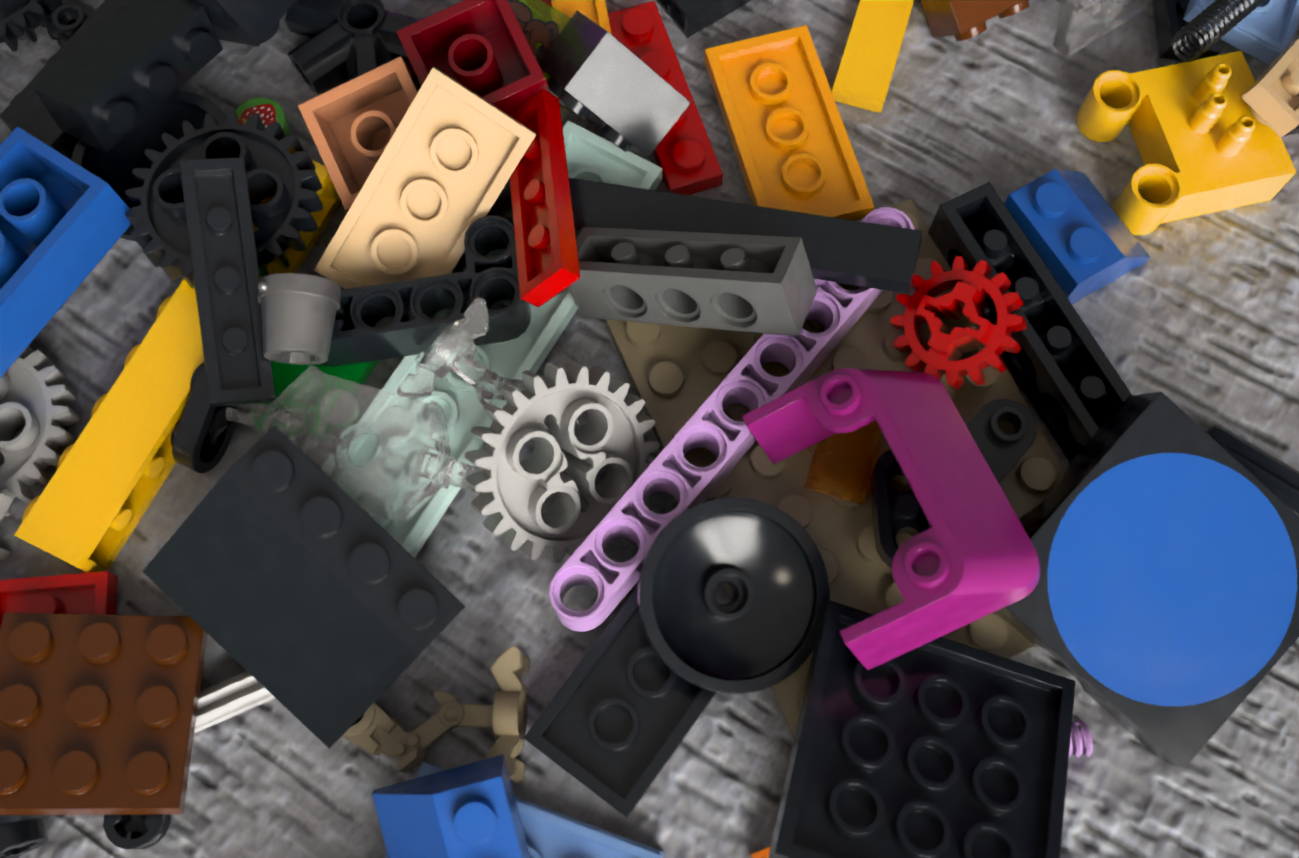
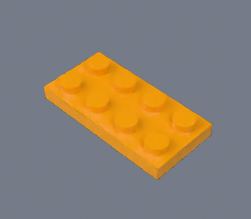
[704,25,875,221]

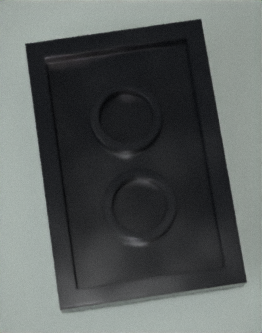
[524,586,717,819]

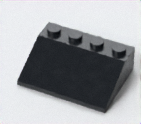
[142,425,466,749]

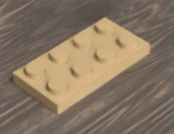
[314,67,536,318]

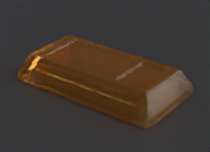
[804,421,883,505]

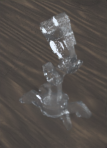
[397,298,583,435]

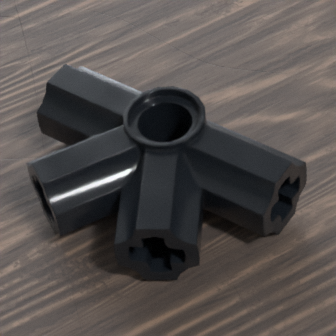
[285,0,420,93]

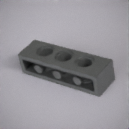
[568,227,817,336]

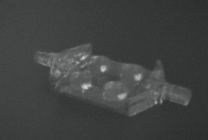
[226,365,482,524]

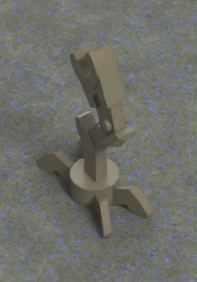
[342,646,530,783]

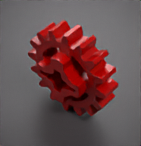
[890,256,1027,389]

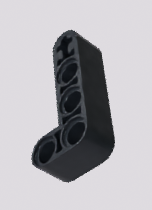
[321,216,531,367]

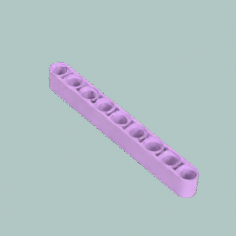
[549,207,914,632]

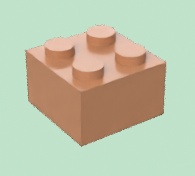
[298,56,421,211]

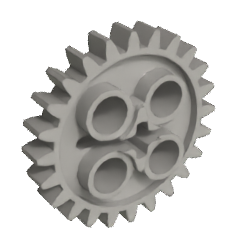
[0,346,80,517]
[465,361,660,563]

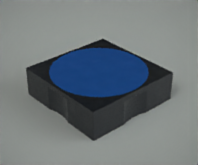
[997,392,1299,768]

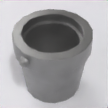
[257,273,341,365]

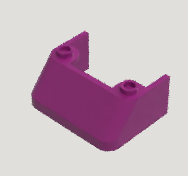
[742,368,1041,670]

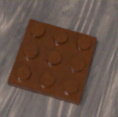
[0,613,208,815]

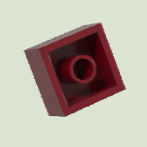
[396,0,550,116]

